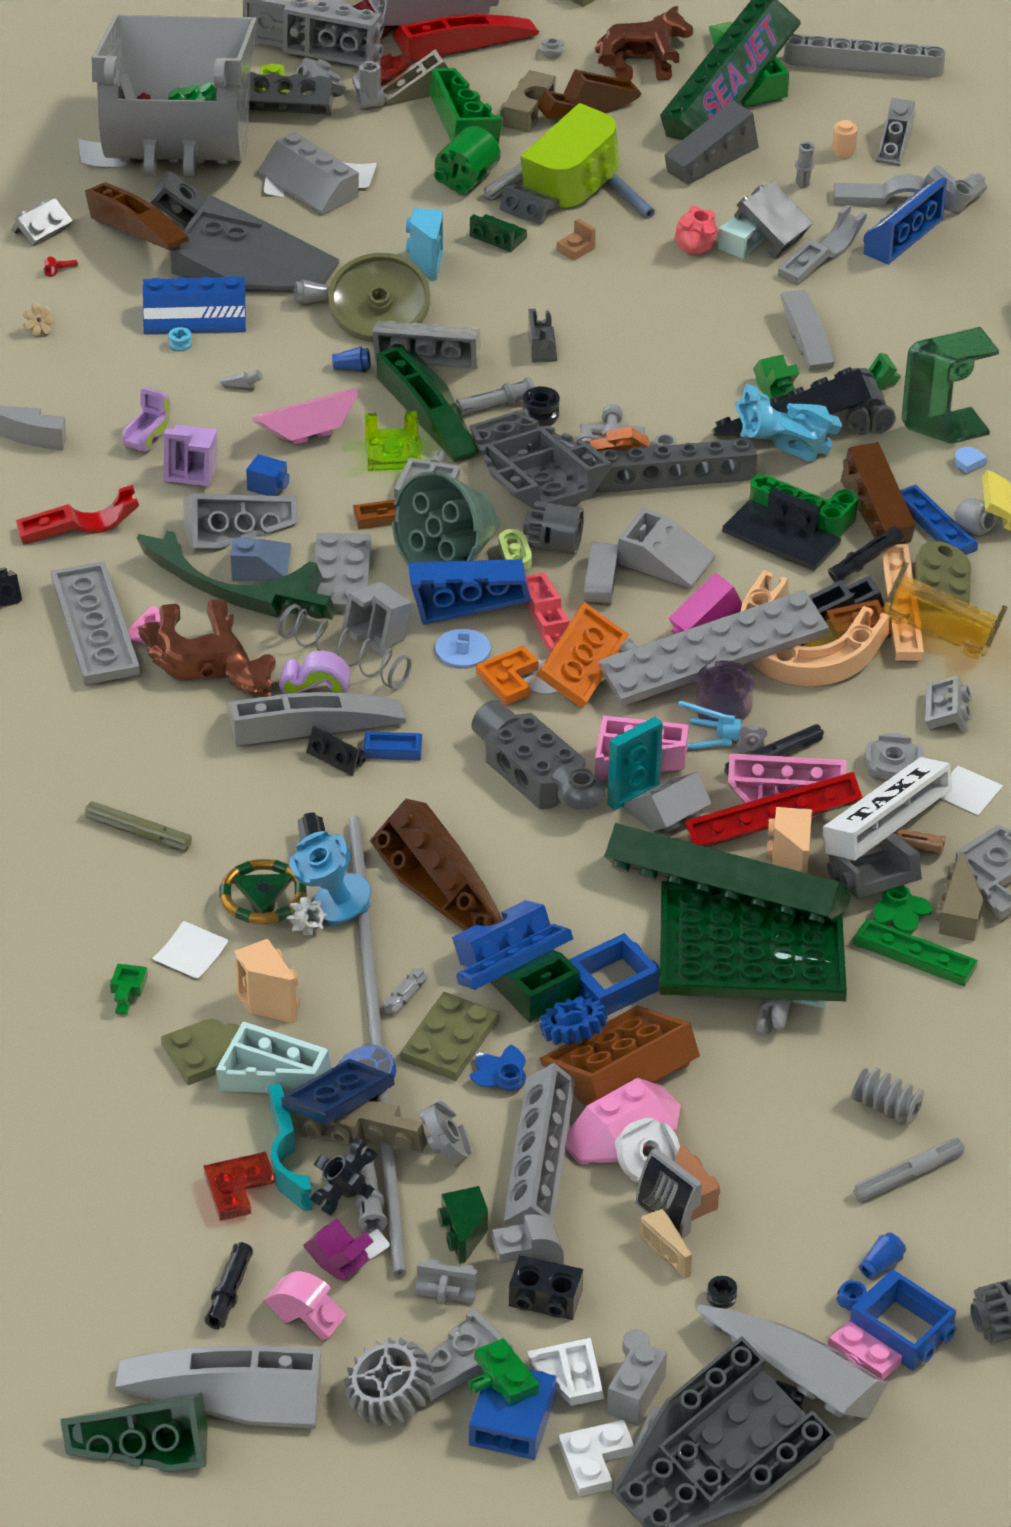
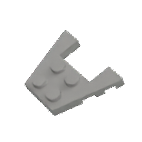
[955,825,1011,921]

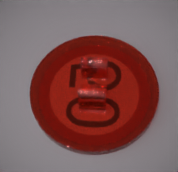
[380,53,413,83]

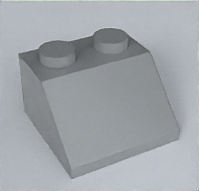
[624,772,711,832]

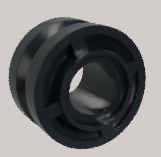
[523,386,560,425]

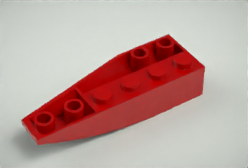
[392,14,539,62]

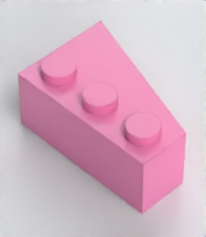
[595,716,689,780]

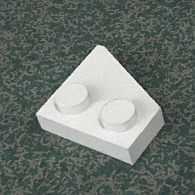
[527,1338,604,1406]

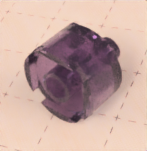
[695,660,754,723]

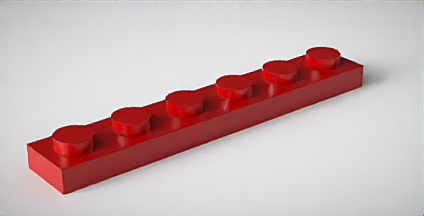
[685,771,863,847]

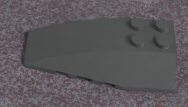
[469,411,612,509]

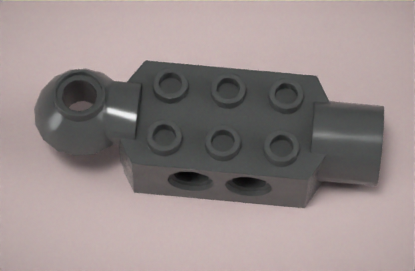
[471,700,605,809]

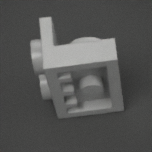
[925,675,972,733]

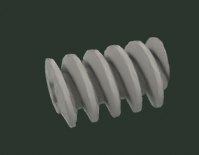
[852,1067,924,1125]

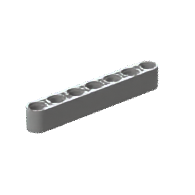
[783,34,946,77]

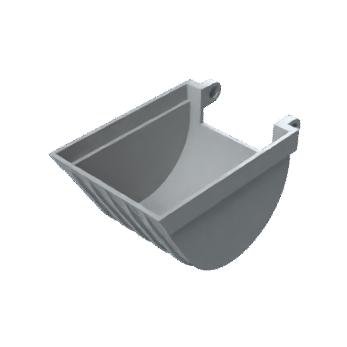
[91,15,257,177]

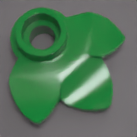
[873,885,932,933]

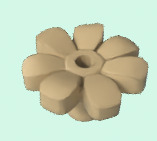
[22,303,54,336]

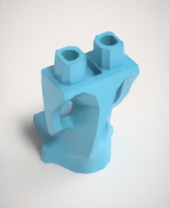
[734,384,842,462]

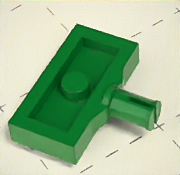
[468,1338,540,1405]

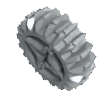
[344,1337,436,1427]

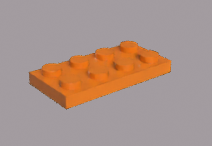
[536,602,629,708]

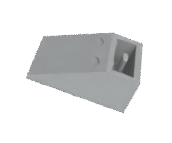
[618,508,715,589]

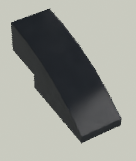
[809,575,885,624]

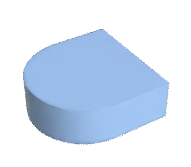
[954,447,987,474]

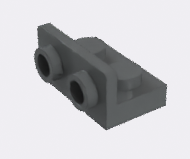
[500,184,559,224]

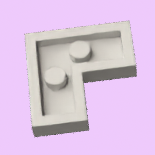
[558,1420,634,1497]

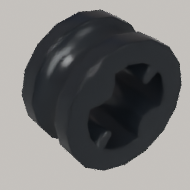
[707,1275,737,1309]

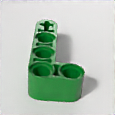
[749,475,858,537]

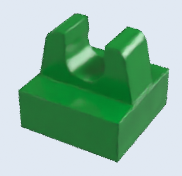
[868,352,901,390]

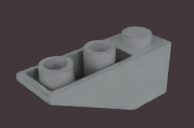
[876,97,916,165]

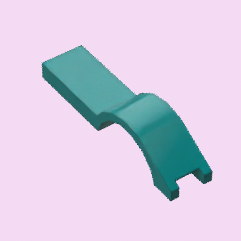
[268,1083,312,1211]

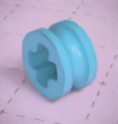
[168,327,192,351]

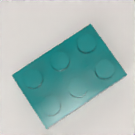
[607,716,663,811]

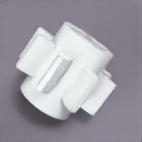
[287,897,327,935]

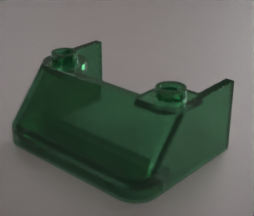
[901,327,999,444]

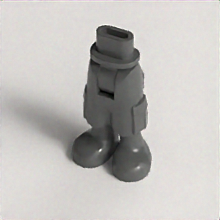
[846,368,896,435]

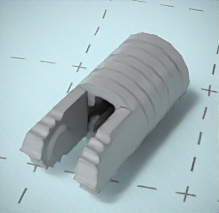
[756,999,792,1035]

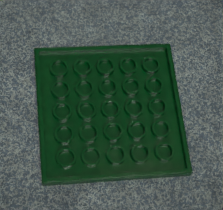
[660,881,847,1002]

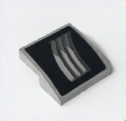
[635,1147,702,1239]

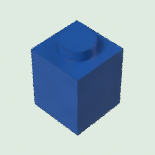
[246,454,290,496]

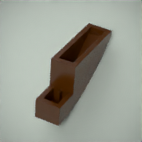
[538,69,642,120]

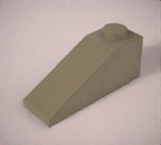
[382,49,448,105]

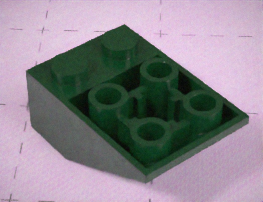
[490,950,580,1023]

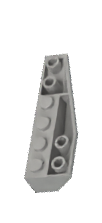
[227,692,406,746]
[696,1304,888,1420]
[115,1345,322,1429]

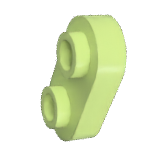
[499,529,532,570]

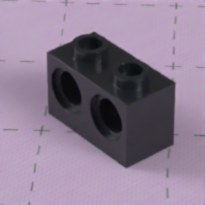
[509,1255,584,1320]

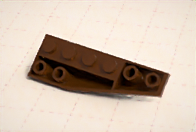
[85,182,189,250]
[369,798,503,931]

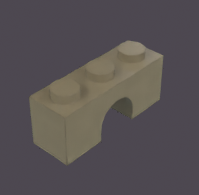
[500,70,556,133]

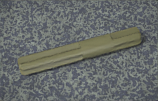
[85,801,192,851]

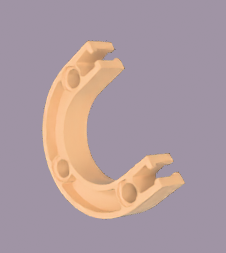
[740,570,889,687]

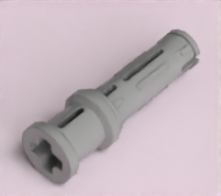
[456,377,534,415]
[355,1147,387,1234]

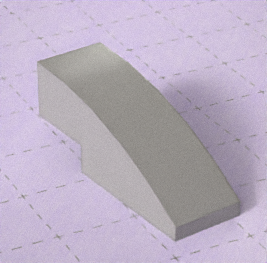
[0,406,67,450]

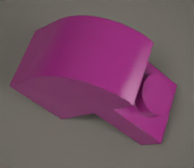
[303,1219,374,1280]

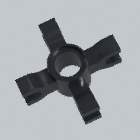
[310,1137,378,1216]

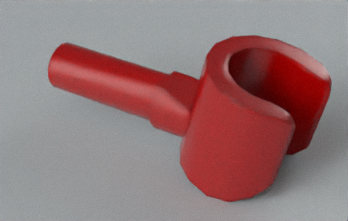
[43,256,78,277]

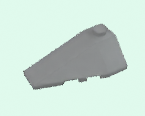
[183,493,297,549]

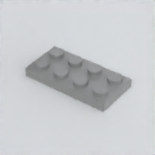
[314,532,371,613]

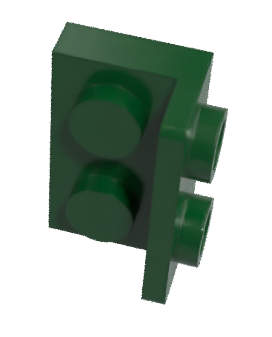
[469,214,527,252]

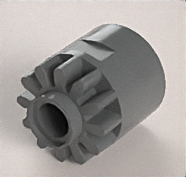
[523,501,584,554]
[970,1279,1011,1344]

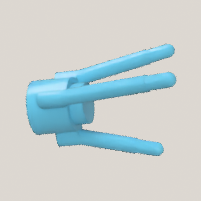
[678,701,741,750]

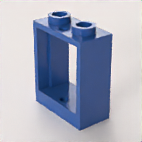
[569,933,660,1016]
[850,1269,956,1371]

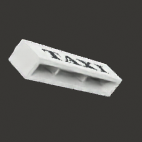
[822,757,952,860]

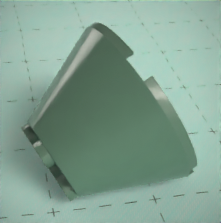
[392,471,500,565]

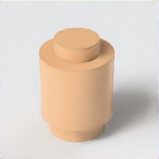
[832,120,858,158]

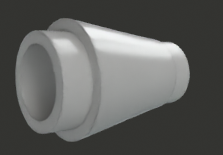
[294,279,330,305]

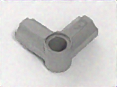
[352,61,384,109]
[924,165,987,212]

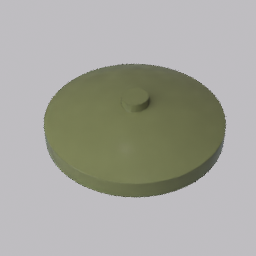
[329,253,430,342]

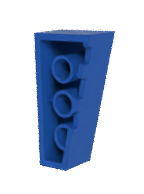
[408,559,531,625]

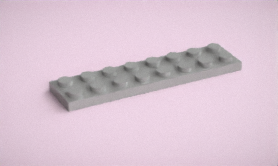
[599,590,829,706]

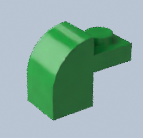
[753,354,800,399]

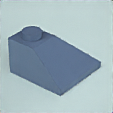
[231,538,291,582]

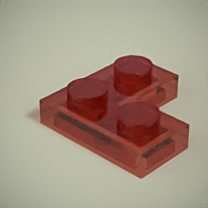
[203,1151,274,1221]

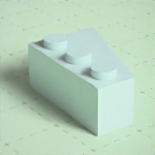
[216,1021,331,1094]

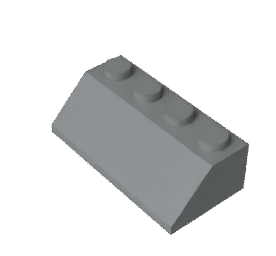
[258,132,359,215]
[372,321,481,369]

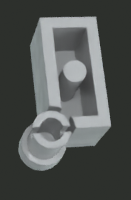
[607,1329,667,1426]

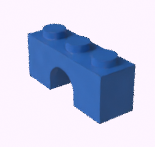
[452,900,551,967]

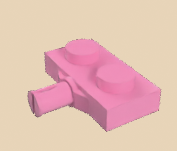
[828,1320,902,1380]

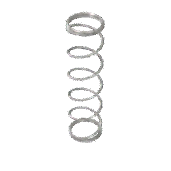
[278,604,412,690]

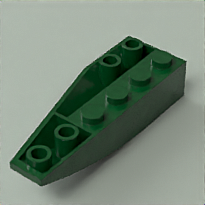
[376,346,478,462]

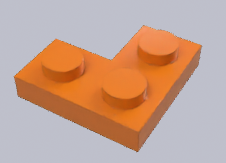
[590,427,649,451]
[476,645,539,705]

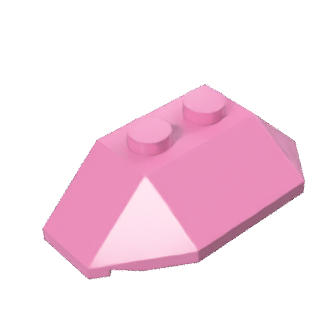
[252,389,358,444]
[728,754,847,819]
[565,1078,681,1165]

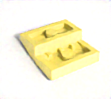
[982,470,1011,531]

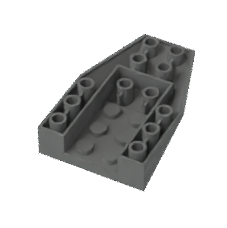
[170,195,339,290]
[611,1336,836,1527]

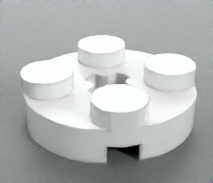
[615,1118,680,1183]

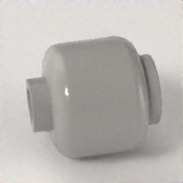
[955,498,996,536]

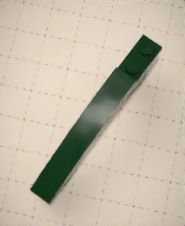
[137,530,336,620]

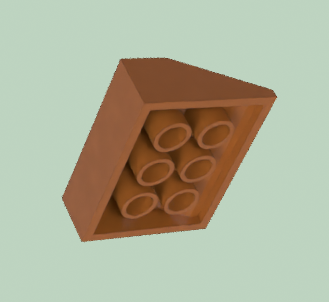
[539,1005,700,1105]

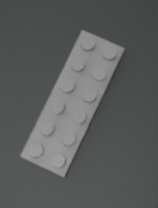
[51,561,140,685]

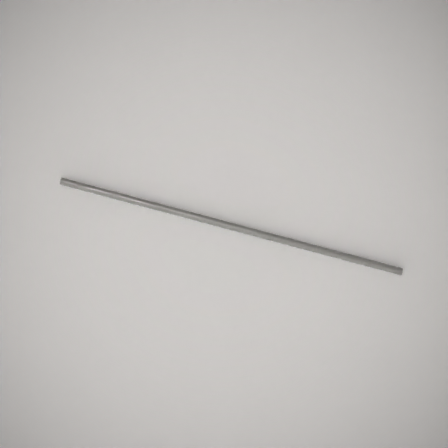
[348,816,406,1278]

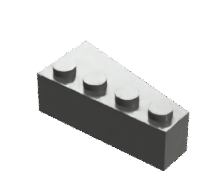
[664,101,759,185]

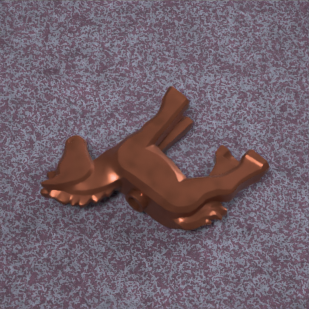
[595,6,693,81]
[138,599,276,697]

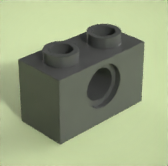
[150,171,208,227]

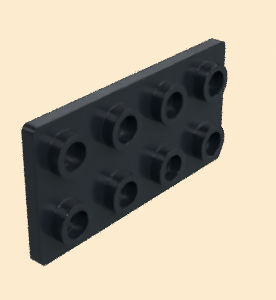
[722,488,841,570]

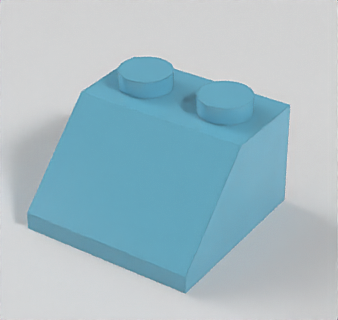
[406,208,443,280]

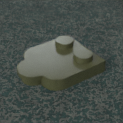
[161,1019,240,1085]

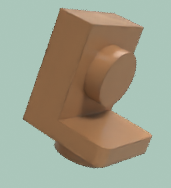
[557,219,596,261]

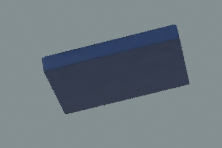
[281,1059,395,1125]

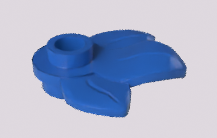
[470,1045,526,1091]

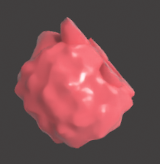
[674,206,718,255]

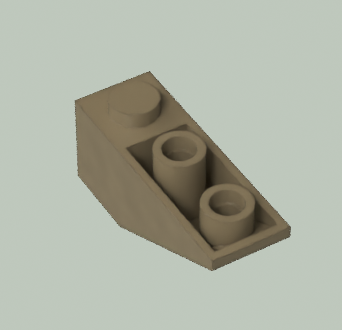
[935,852,983,941]

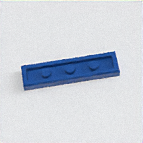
[900,484,978,555]
[456,924,574,990]

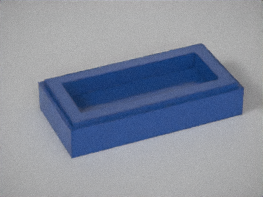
[363,732,422,760]

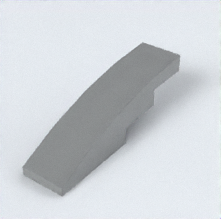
[780,290,835,371]

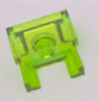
[364,411,421,471]

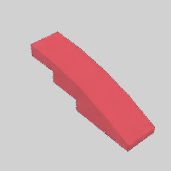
[526,572,570,654]

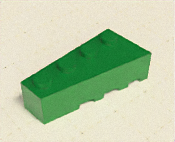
[429,68,503,144]

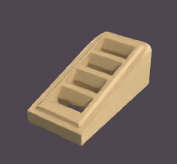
[640,1209,692,1278]

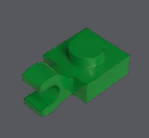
[110,963,148,1015]

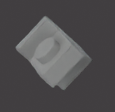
[492,1214,564,1265]

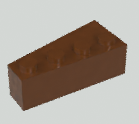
[840,442,916,544]

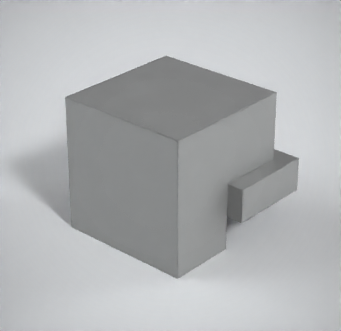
[342,582,411,656]

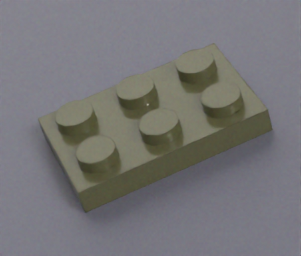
[401,991,499,1081]

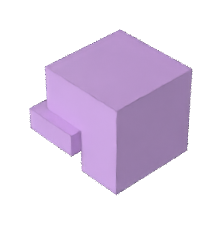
[164,425,218,486]

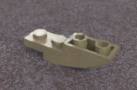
[297,1101,427,1152]

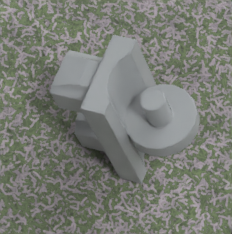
[415,1259,477,1305]

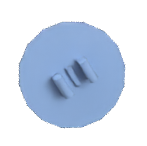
[435,629,491,668]

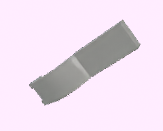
[834,174,927,206]
[778,204,867,285]

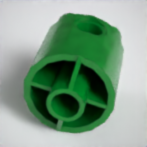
[434,126,501,195]

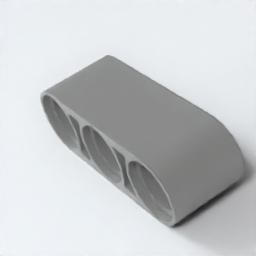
[584,542,618,604]

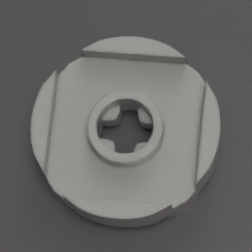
[864,733,923,780]
[420,1101,472,1165]

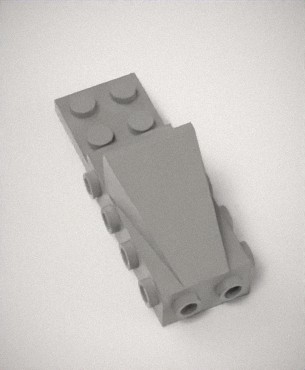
[243,0,384,66]

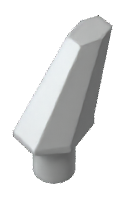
[219,370,263,389]

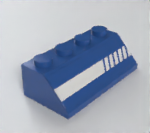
[863,178,947,265]
[143,276,246,334]

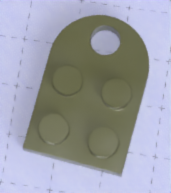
[914,541,971,609]

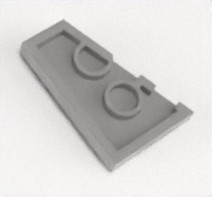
[427,1308,513,1401]

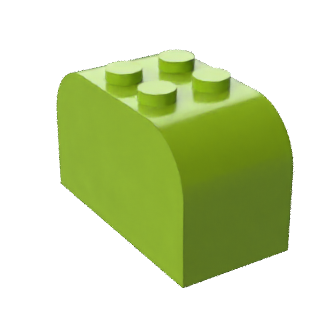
[520,103,620,208]

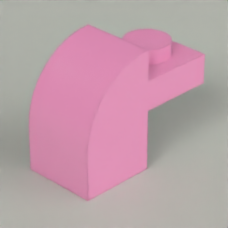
[263,1271,346,1341]

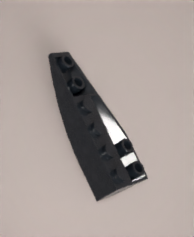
[711,367,871,435]

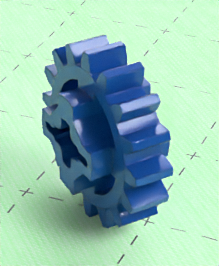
[539,996,608,1046]

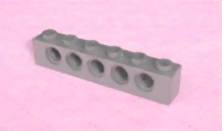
[503,1063,575,1227]

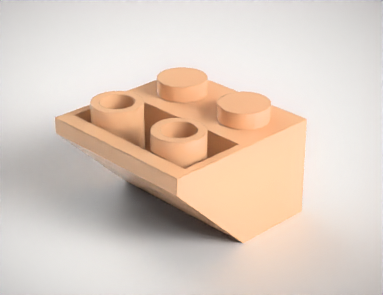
[234,939,299,1023]

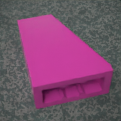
[669,572,742,634]

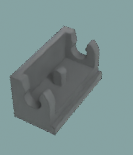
[528,308,557,362]

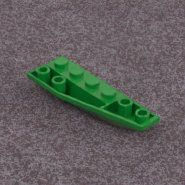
[709,22,789,106]

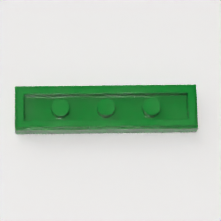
[853,918,978,987]

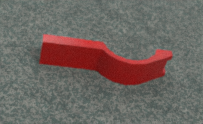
[16,485,139,545]

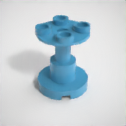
[289,831,371,926]

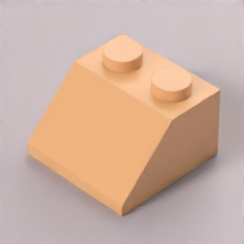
[766,807,812,873]

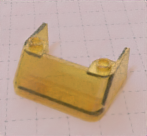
[883,561,1008,659]

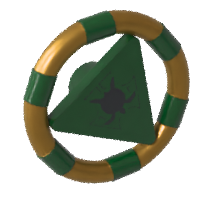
[219,859,307,924]

